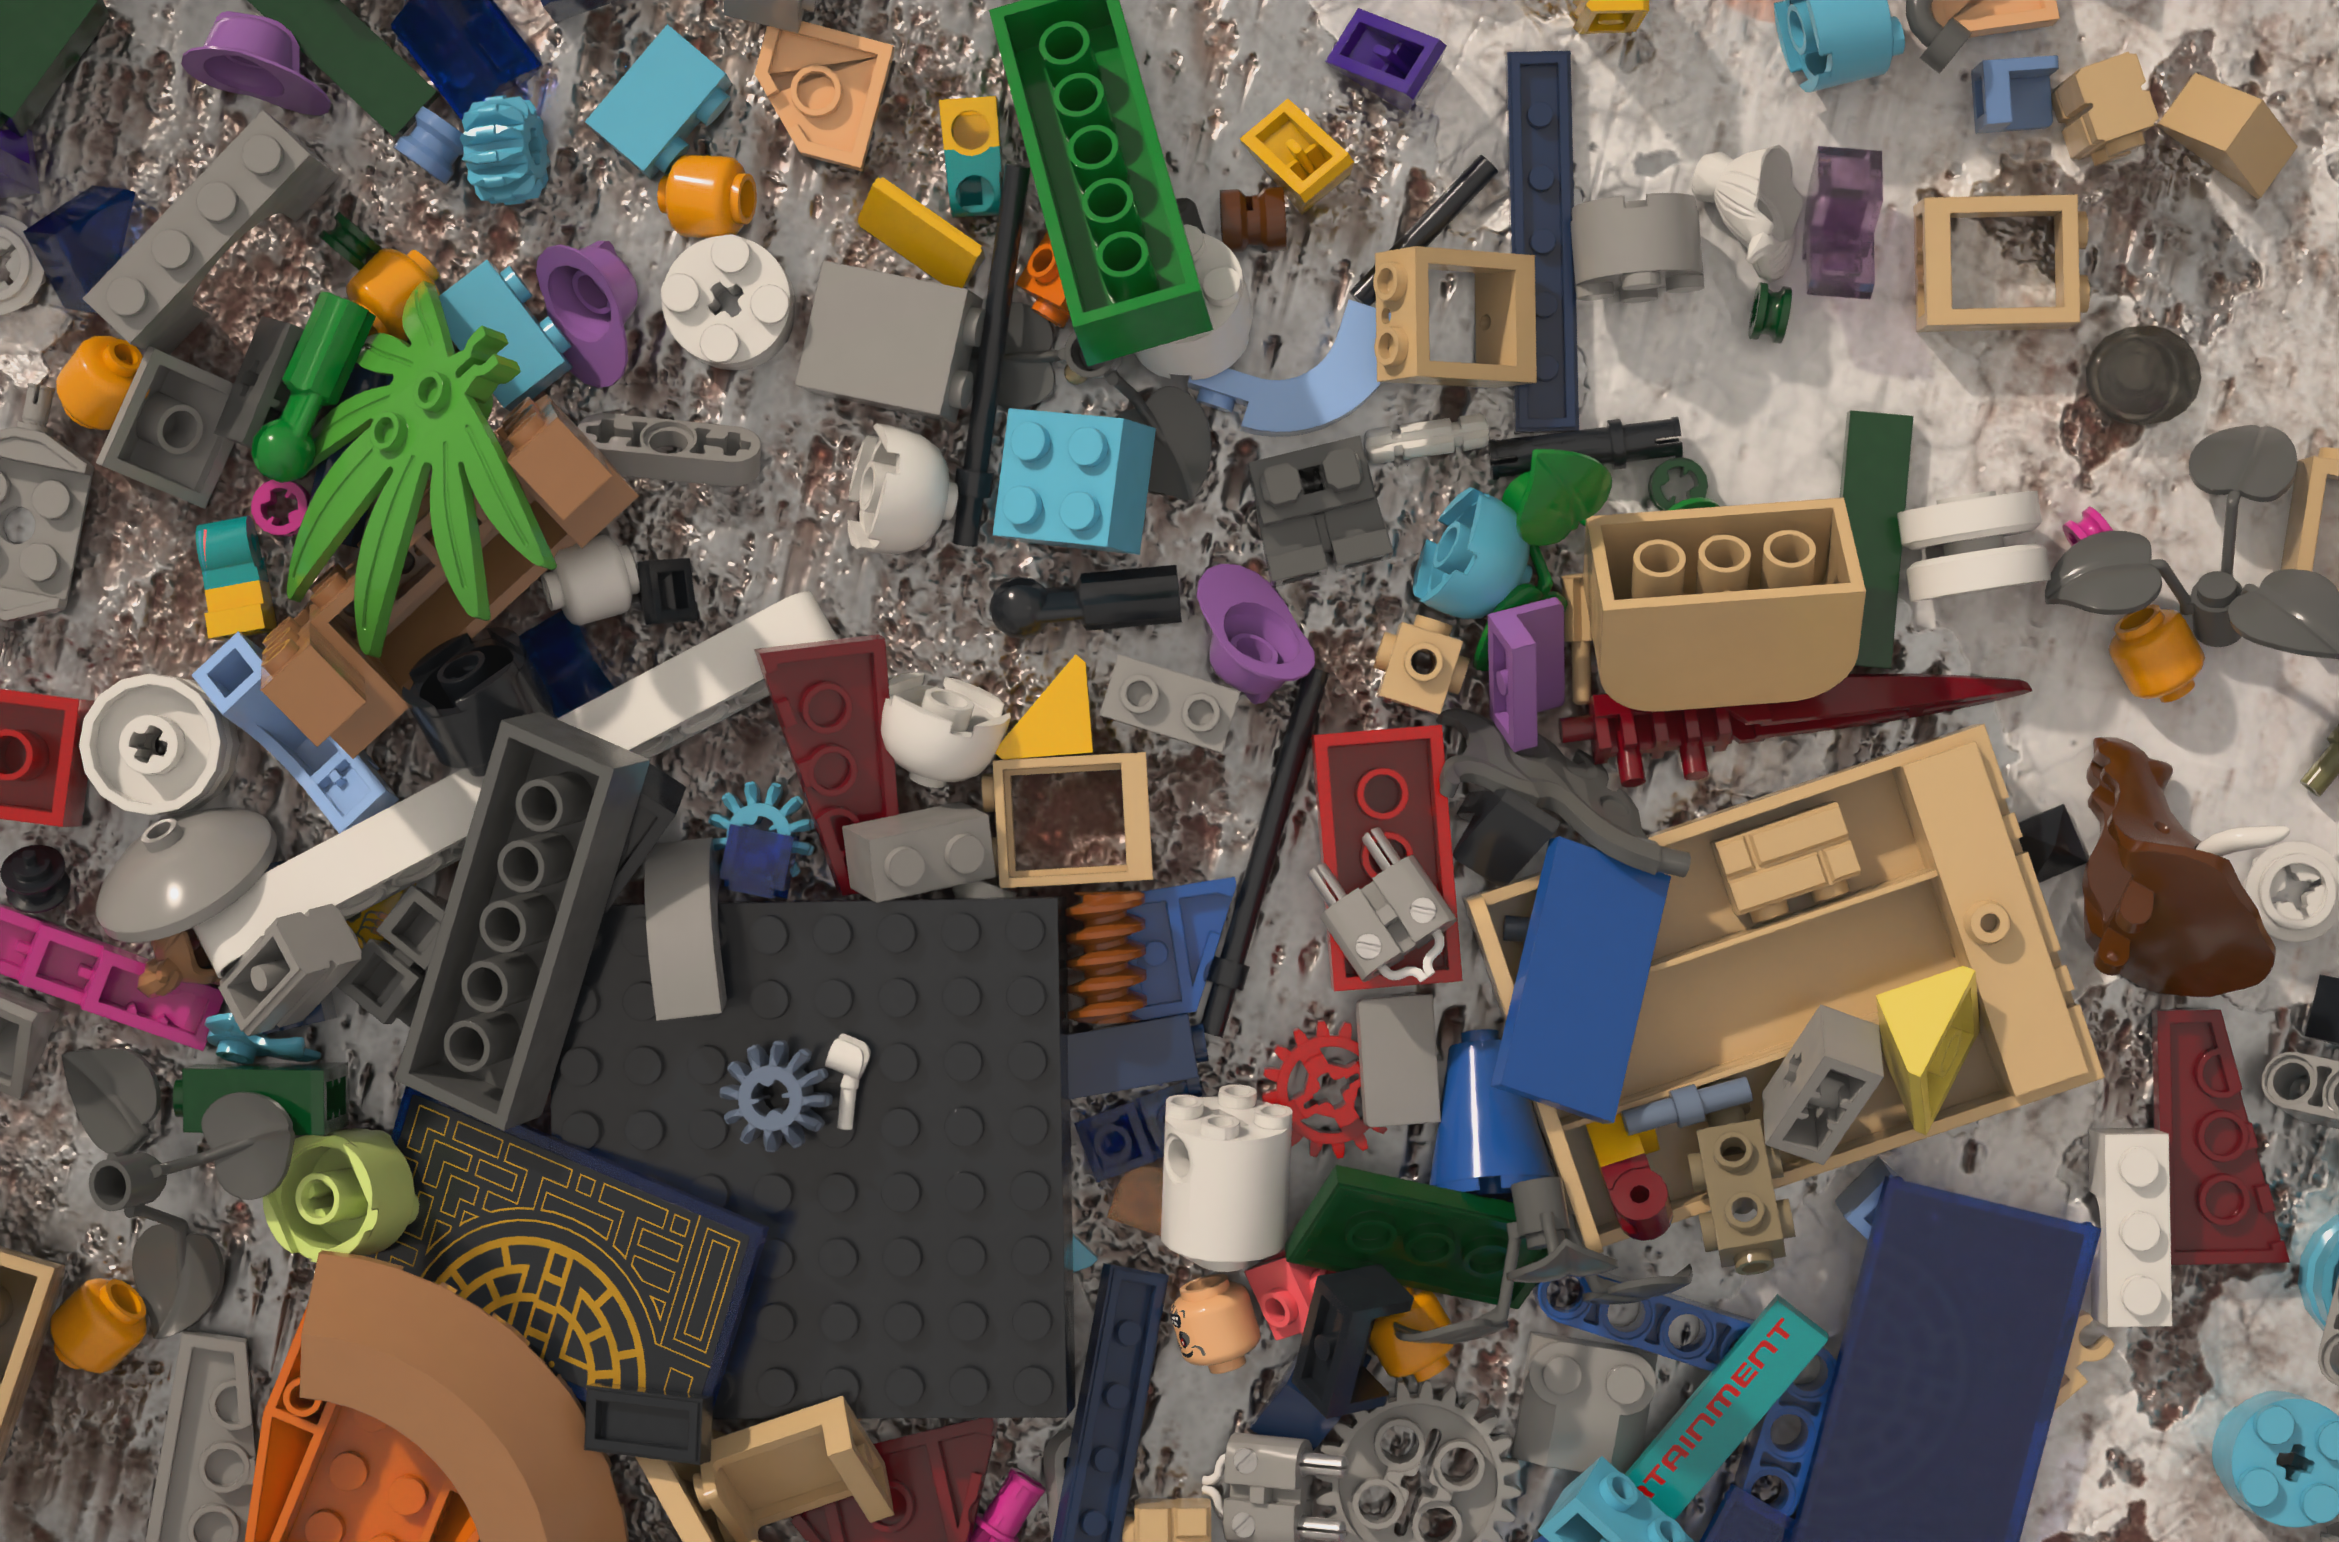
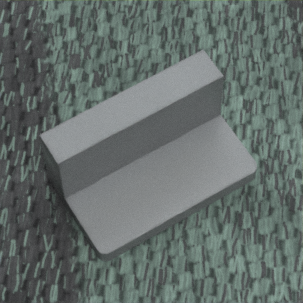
[1356,992,1441,1128]

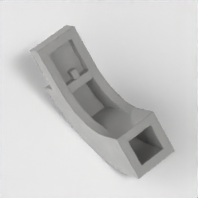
[645,837,727,1021]

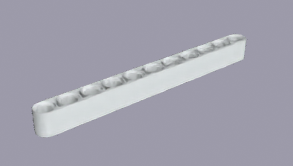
[193,591,838,979]

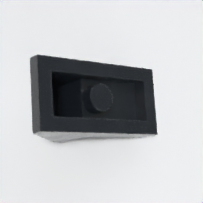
[1453,789,1561,887]

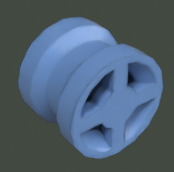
[393,106,464,184]

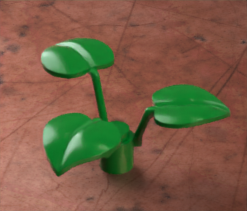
[1473,449,1720,671]

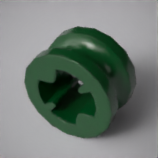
[318,212,383,270]
[1748,282,1792,344]
[1648,457,1708,511]

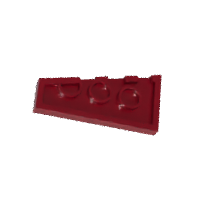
[754,634,899,896]
[2152,1008,2290,1265]

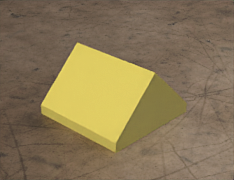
[1876,966,1980,1135]

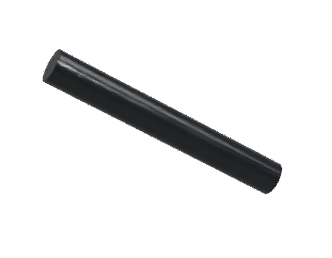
[1349,155,1498,306]

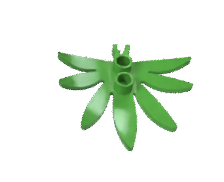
[287,280,557,658]

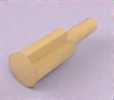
[1561,573,1593,705]

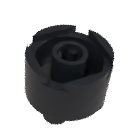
[402,627,556,777]

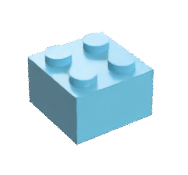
[993,408,1156,555]

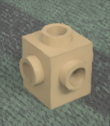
[1373,615,1470,716]

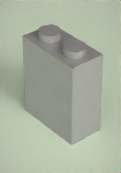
[795,260,986,423]

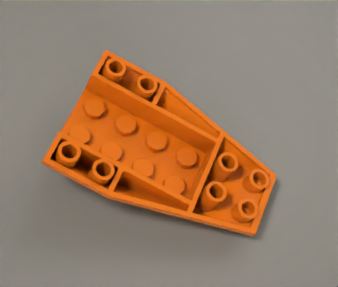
[245,1305,480,1542]

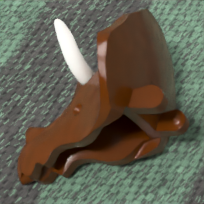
[2082,737,2290,997]

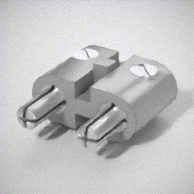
[1308,827,1457,982]
[1202,1432,1348,1542]

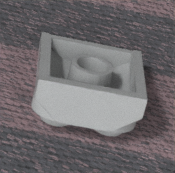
[1511,1331,1658,1474]

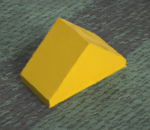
[1240,99,1354,215]
[995,654,1094,760]

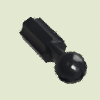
[991,565,1182,639]

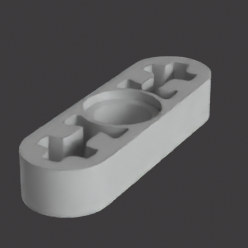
[577,413,761,487]

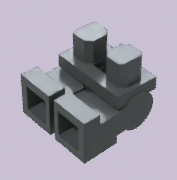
[1248,435,1393,587]
[336,885,448,1027]

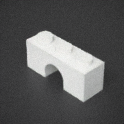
[2088,1128,2172,1327]

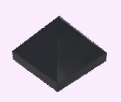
[637,558,698,625]
[2018,804,2088,883]

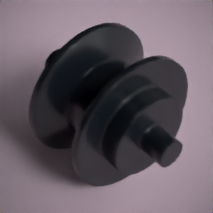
[0,845,71,913]

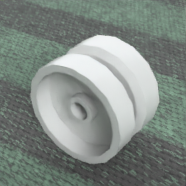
[1897,491,2051,602]
[79,674,240,815]

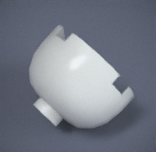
[847,423,958,554]
[881,673,1011,788]

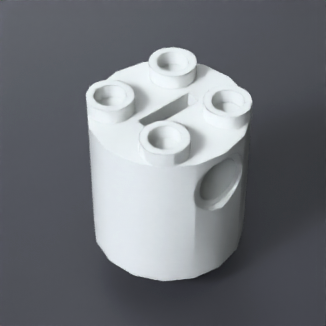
[1161,1084,1293,1272]

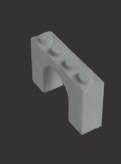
[82,110,339,355]

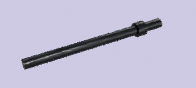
[952,164,1031,547]
[1201,668,1329,1038]

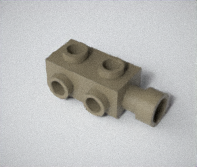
[1687,1078,1796,1275]

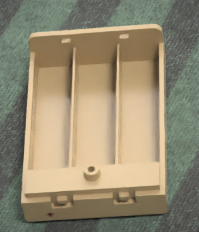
[1462,724,2105,1253]

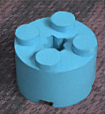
[1774,0,1905,93]
[2212,1391,2339,1528]

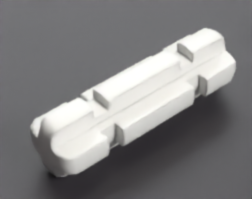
[1364,413,1489,464]

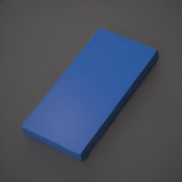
[1491,836,1671,1124]

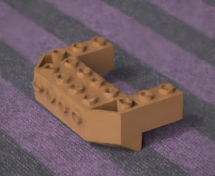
[260,394,639,759]

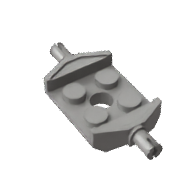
[0,383,95,657]

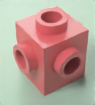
[1244,1248,1336,1341]

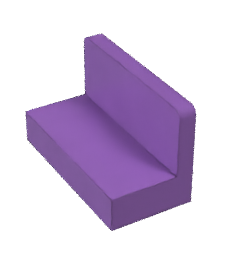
[1488,597,1565,752]

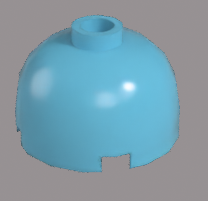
[1412,487,1532,619]

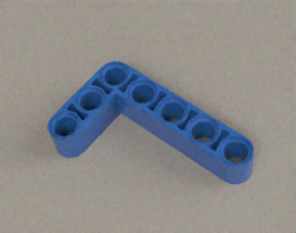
[1532,1272,1839,1523]

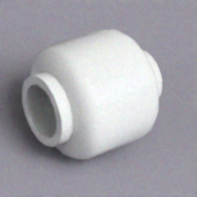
[541,535,640,625]

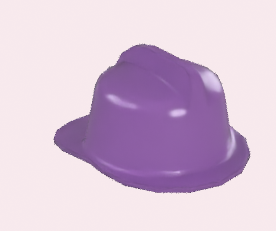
[181,11,331,116]
[536,241,638,388]
[1197,564,1315,704]

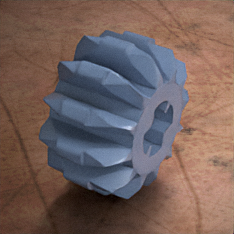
[720,1040,833,1152]

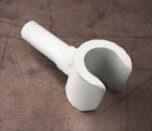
[825,1034,871,1130]

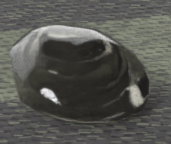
[2085,326,2202,427]

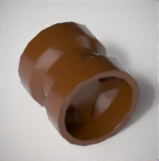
[1220,187,1287,253]

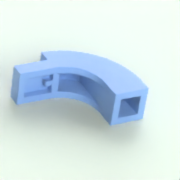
[1188,300,1391,437]
[192,631,399,834]

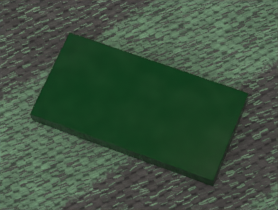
[1284,1165,1567,1309]

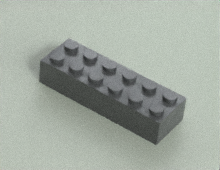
[395,712,650,1131]

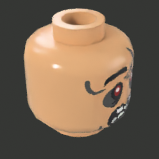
[1170,1274,1261,1374]

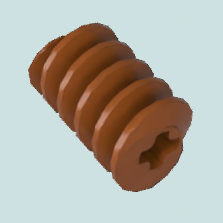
[1065,890,1147,1024]

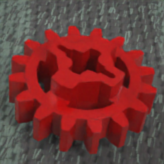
[1261,1020,1388,1159]

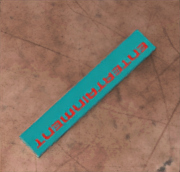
[1625,1294,1828,1520]

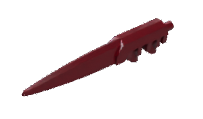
[1558,673,2032,788]

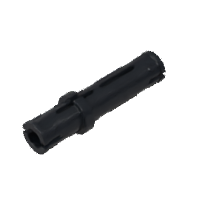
[1488,416,1683,480]

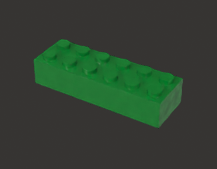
[989,0,1213,366]

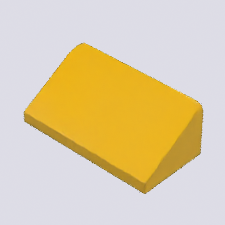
[858,177,985,288]

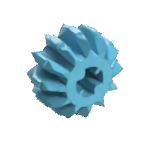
[460,95,551,205]
[708,781,815,888]

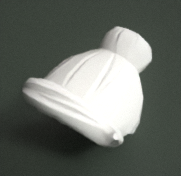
[1691,145,1804,283]

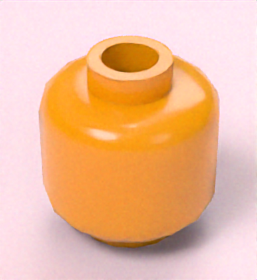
[657,155,757,238]
[346,248,440,341]
[56,336,150,430]
[2108,604,2205,703]
[50,1278,147,1374]
[1369,1286,1455,1383]

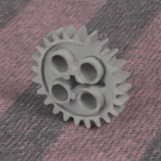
[1315,1378,1521,1542]

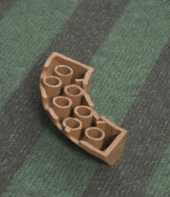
[299,1250,630,1542]

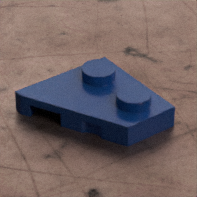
[1127,876,1236,1021]

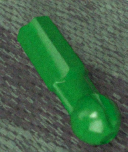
[251,291,376,483]

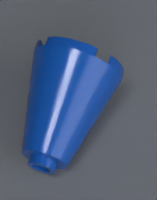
[1429,1029,1556,1203]

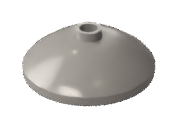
[96,807,277,943]

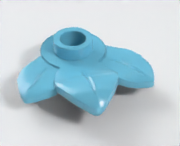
[204,1013,322,1064]

